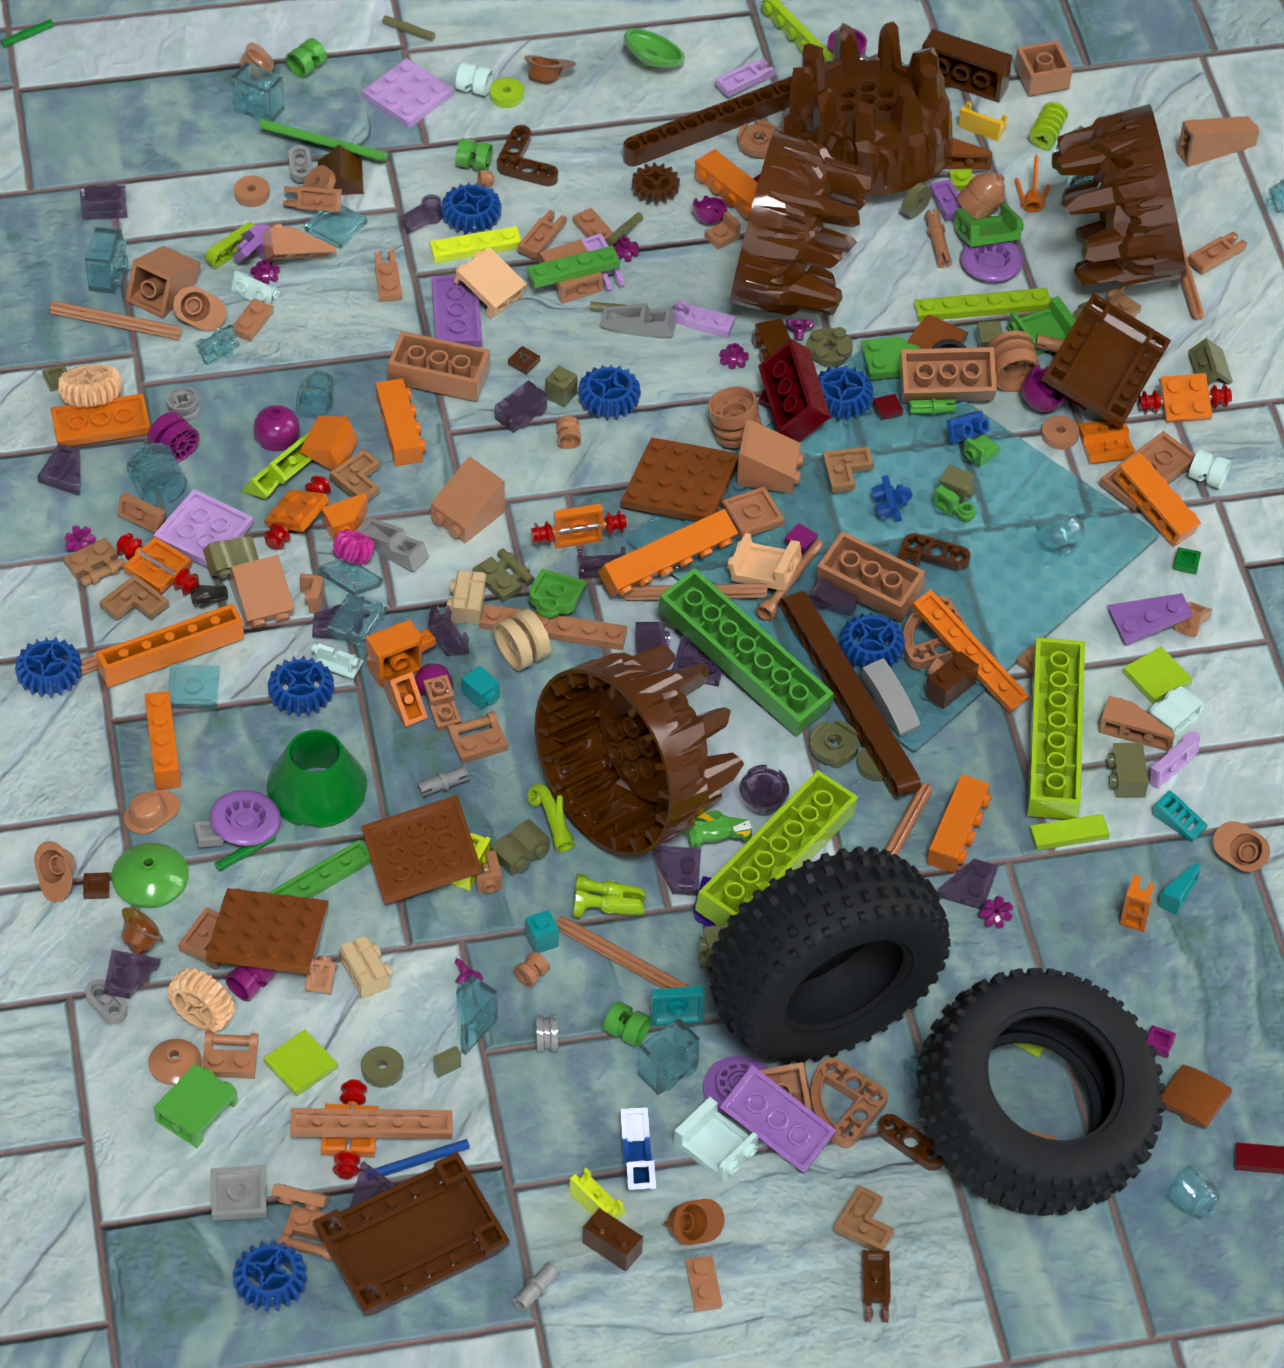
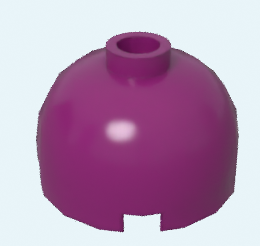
[1021,365,1068,412]
[253,405,300,452]

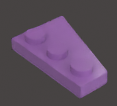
[1108,593,1193,646]

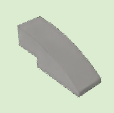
[600,303,676,337]
[356,517,429,571]
[861,658,921,737]

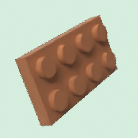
[1100,431,1195,511]

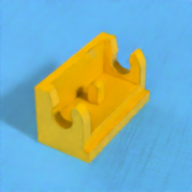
[958,101,1007,142]

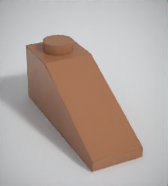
[262,224,337,260]
[1099,696,1175,751]

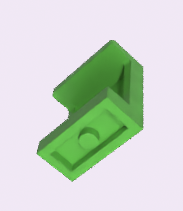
[955,203,1024,247]
[1008,296,1076,356]
[154,1064,237,1148]

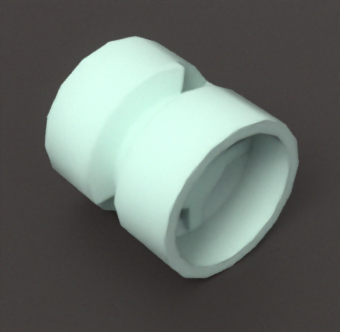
[455,62,493,96]
[1189,449,1231,489]

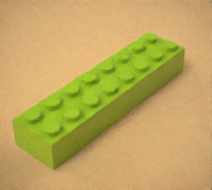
[1027,637,1085,820]
[695,770,858,925]

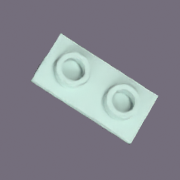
[231,270,279,305]
[312,642,364,680]

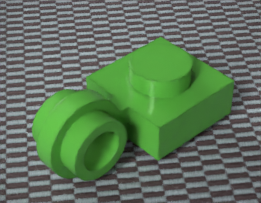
[933,485,976,522]

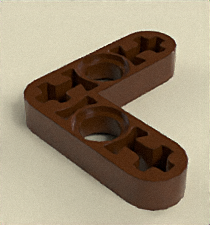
[497,125,558,186]
[897,533,971,571]
[878,1114,945,1171]

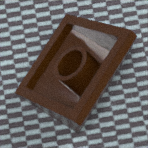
[318,145,364,195]

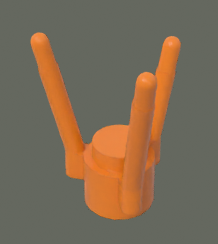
[1015,155,1050,213]

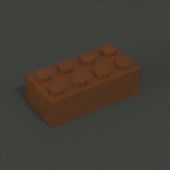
[922,29,1013,103]

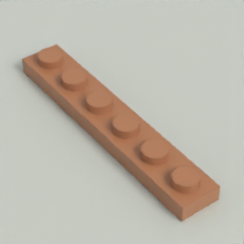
[480,604,627,650]
[290,1108,452,1139]

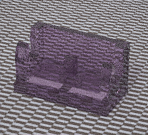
[577,546,626,579]
[427,605,469,656]

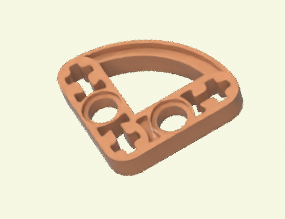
[903,596,970,670]
[811,1058,888,1148]

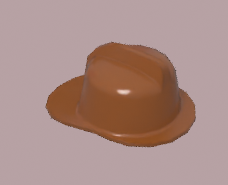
[524,55,576,84]
[121,907,163,955]
[664,1199,725,1245]

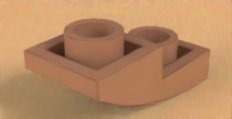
[423,675,461,732]

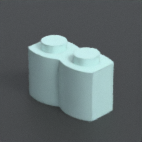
[1148,686,1204,738]

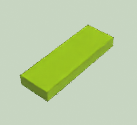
[1029,814,1110,851]

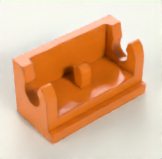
[1120,874,1154,933]

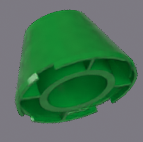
[267,729,367,828]

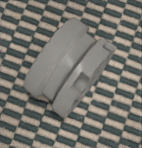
[166,387,200,422]
[536,1015,558,1052]

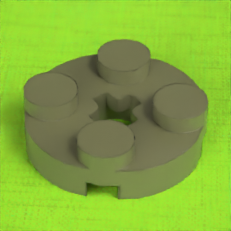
[807,327,853,368]
[809,720,859,768]

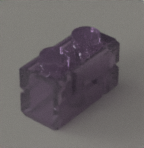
[80,184,128,220]
[495,380,547,433]

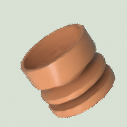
[987,331,1041,392]
[708,386,762,448]

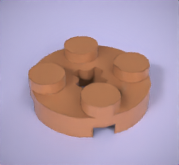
[738,120,778,160]

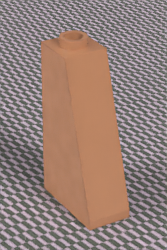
[1177,116,1259,167]

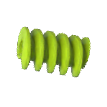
[1029,102,1068,150]

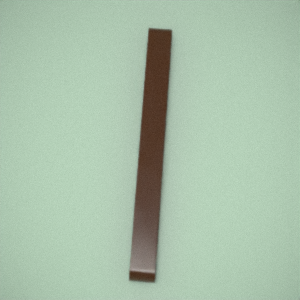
[623,76,792,167]
[780,590,921,798]

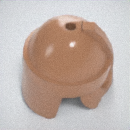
[957,172,1005,219]

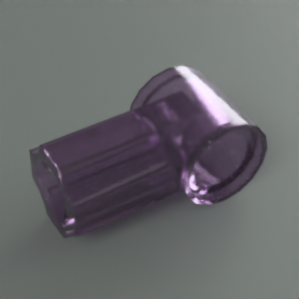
[399,194,443,234]
[808,578,859,616]

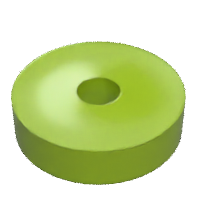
[489,78,524,108]

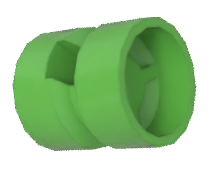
[286,38,327,78]
[455,138,493,171]
[603,1001,652,1047]

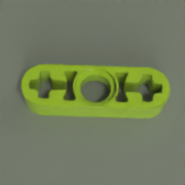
[205,222,255,268]

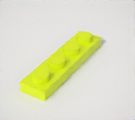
[429,226,521,263]

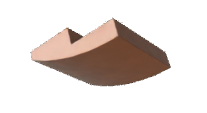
[907,314,968,349]
[1160,1064,1232,1129]

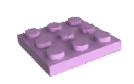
[362,58,454,128]
[153,489,254,567]

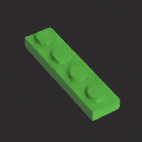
[527,246,620,288]

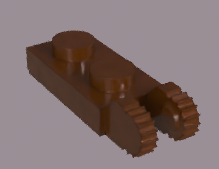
[862,1250,891,1323]

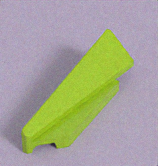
[241,431,313,499]

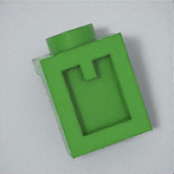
[963,434,1000,467]

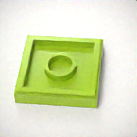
[1123,646,1192,704]
[263,1029,338,1097]

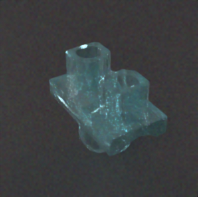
[195,324,240,365]

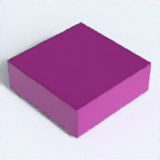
[784,523,818,554]
[1146,1025,1177,1059]

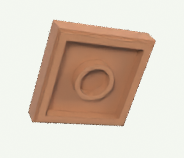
[721,486,785,539]

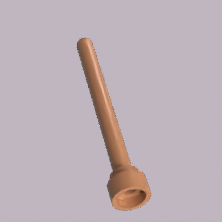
[756,539,823,621]

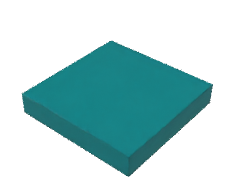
[650,985,705,1026]

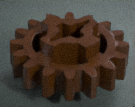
[632,162,680,204]

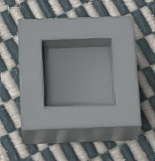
[193,821,224,848]

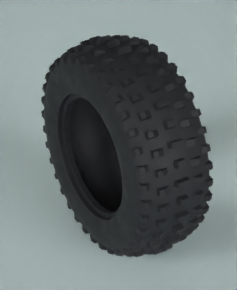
[708,847,951,1064]
[916,968,1166,1216]

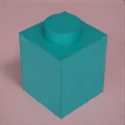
[461,665,500,710]
[525,909,559,953]

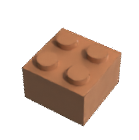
[1015,40,1072,96]

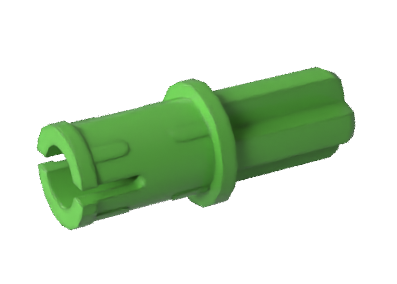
[909,397,956,416]

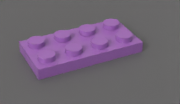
[431,275,482,347]
[720,1065,837,1174]

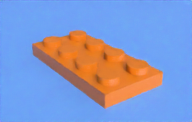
[50,393,150,448]

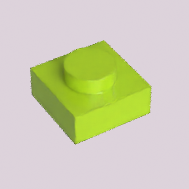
[949,169,973,191]

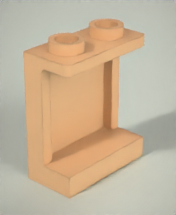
[454,247,527,319]
[727,533,802,591]

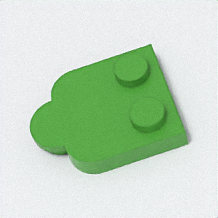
[860,337,921,380]
[529,569,587,618]

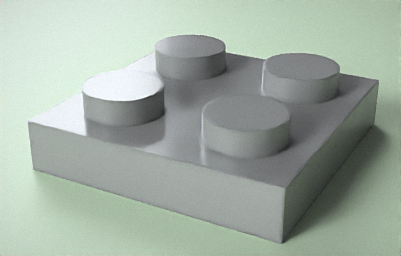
[211,1165,267,1221]

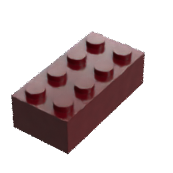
[758,339,831,442]

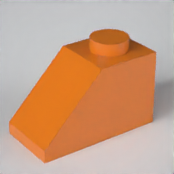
[322,492,368,542]
[381,670,428,727]

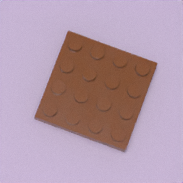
[621,437,739,522]
[361,795,483,904]
[206,888,329,974]

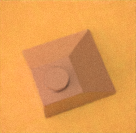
[759,1062,812,1111]

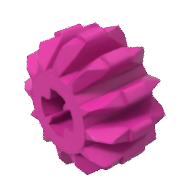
[332,529,374,565]

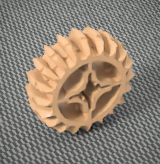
[58,363,122,408]
[167,968,235,1032]

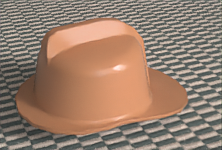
[239,42,274,80]
[173,286,226,331]
[124,790,180,834]
[1213,821,1270,872]
[34,841,76,902]

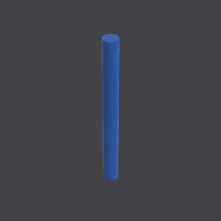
[365,1139,470,1181]

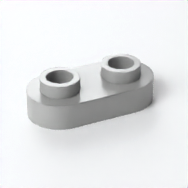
[288,145,312,183]
[85,979,127,1024]

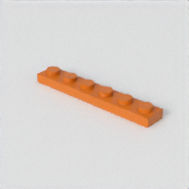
[911,589,1030,714]

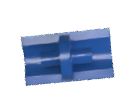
[946,411,990,443]
[871,475,912,522]

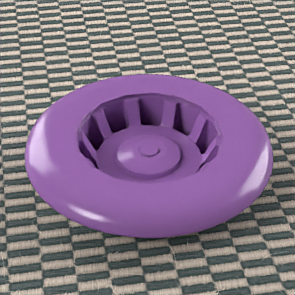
[961,241,1023,282]
[210,790,281,846]
[703,1055,769,1118]

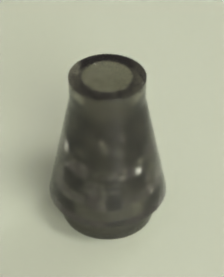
[191,585,228,609]

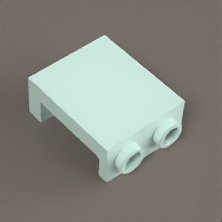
[674,1097,758,1182]

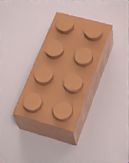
[388,331,490,401]
[898,347,997,403]
[817,531,926,622]

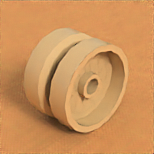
[493,608,551,671]

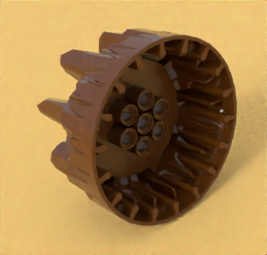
[782,21,953,196]
[1052,104,1187,286]
[730,130,871,316]
[535,644,744,856]

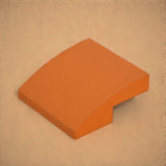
[1078,420,1135,464]

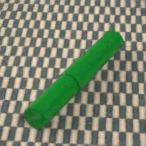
[1,19,54,48]
[214,836,276,872]

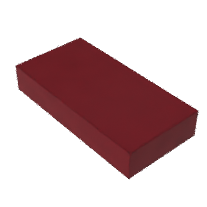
[1235,1142,1284,1174]

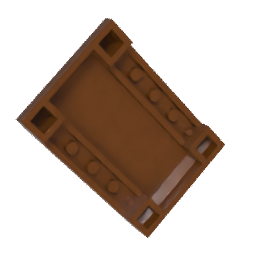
[1041,293,1171,428]
[313,1152,510,1316]

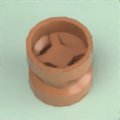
[556,416,581,449]
[513,951,550,988]

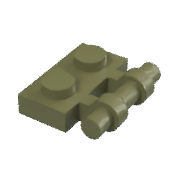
[473,548,535,603]

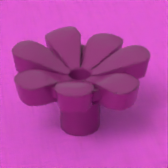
[613,236,639,262]
[250,259,280,285]
[785,319,815,340]
[719,343,749,369]
[65,525,96,552]
[980,896,1013,929]
[454,958,484,987]

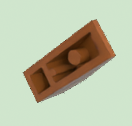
[942,138,993,169]

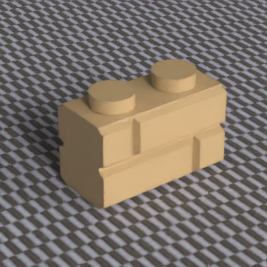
[447,570,486,625]
[339,936,392,999]

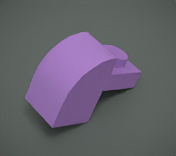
[232,224,269,262]

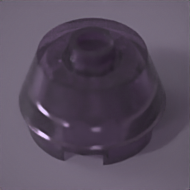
[739,765,790,815]

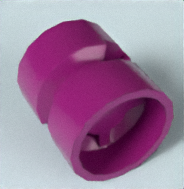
[225,966,275,1002]

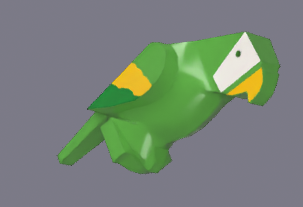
[681,810,752,851]

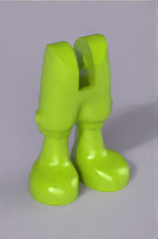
[572,874,646,919]

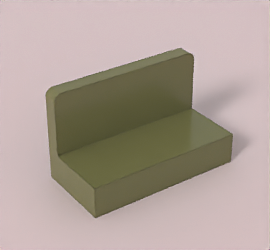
[1189,338,1233,385]

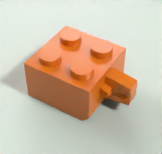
[366,620,436,688]

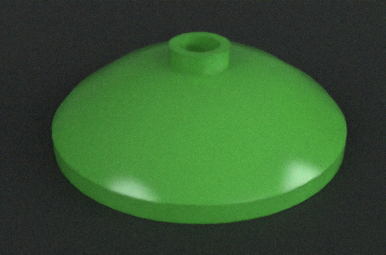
[624,28,685,68]
[111,843,189,908]

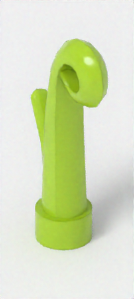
[527,783,575,852]

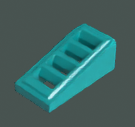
[1152,790,1208,842]
[1158,862,1201,915]

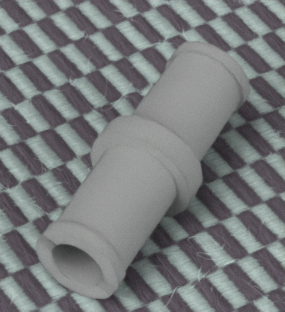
[417,765,470,798]
[512,1262,560,1312]

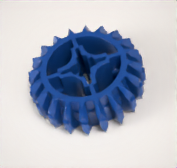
[441,182,502,235]
[578,364,641,420]
[818,365,874,421]
[839,612,905,669]
[15,637,82,698]
[268,655,334,717]
[233,1240,307,1312]

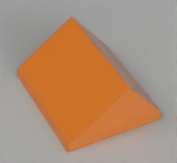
[299,416,358,471]

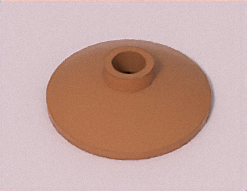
[148,1039,202,1085]

